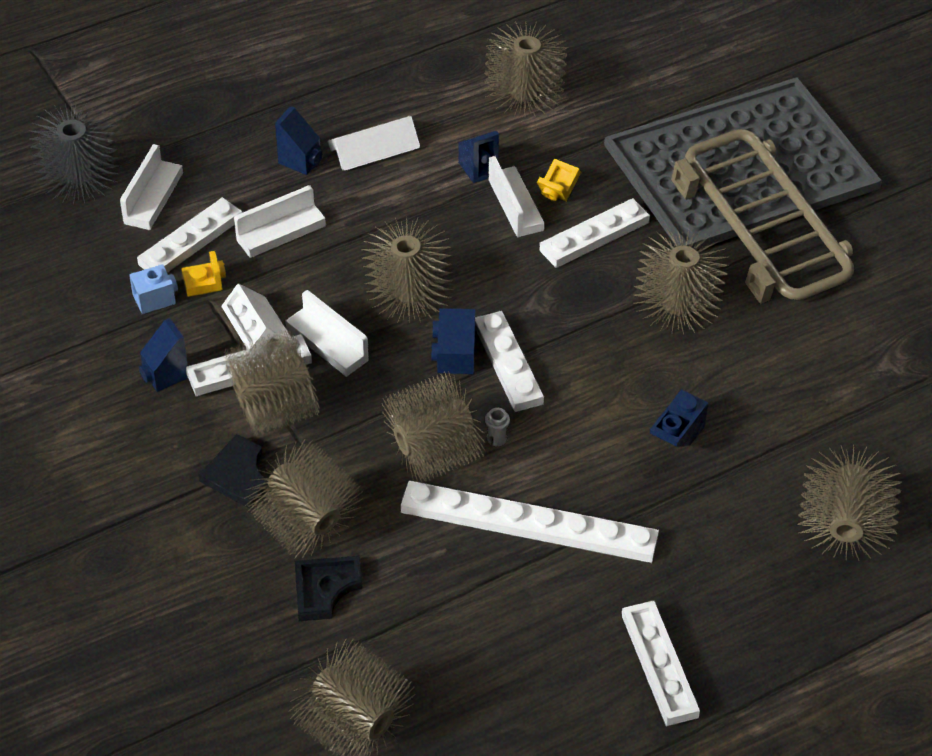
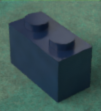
[431,308,475,374]

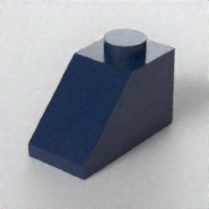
[275,106,323,175]
[458,131,499,183]
[139,318,188,392]

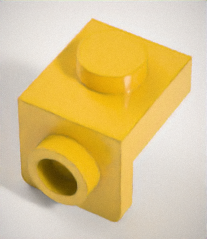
[537,159,581,201]

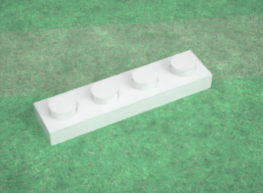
[137,197,242,273]
[540,198,650,268]
[475,311,544,412]
[186,334,312,396]
[622,601,700,726]

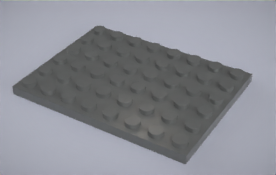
[604,77,882,250]

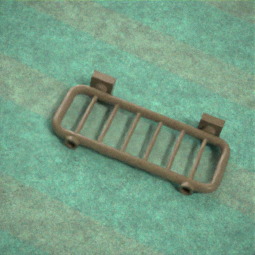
[671,129,854,304]

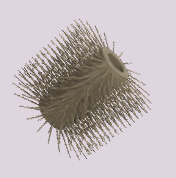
[484,21,568,117]
[361,216,454,323]
[633,227,729,334]
[224,328,319,436]
[382,371,485,484]
[244,440,363,558]
[797,445,901,560]
[289,638,416,756]

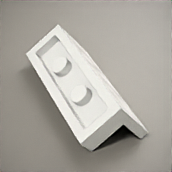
[328,116,420,171]
[120,144,183,230]
[489,156,544,237]
[234,185,326,258]
[221,283,293,355]
[285,290,369,377]

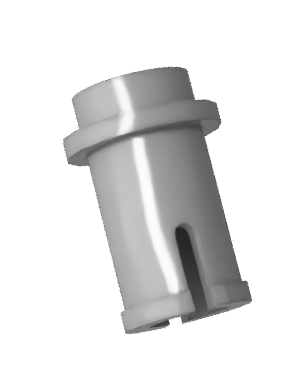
[485,408,510,446]

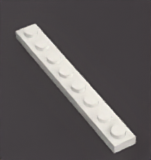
[401,481,659,563]

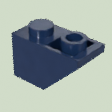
[650,389,708,447]

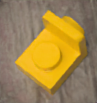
[182,251,226,297]

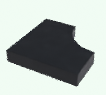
[199,434,269,509]
[295,555,362,621]

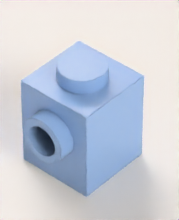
[129,264,178,314]

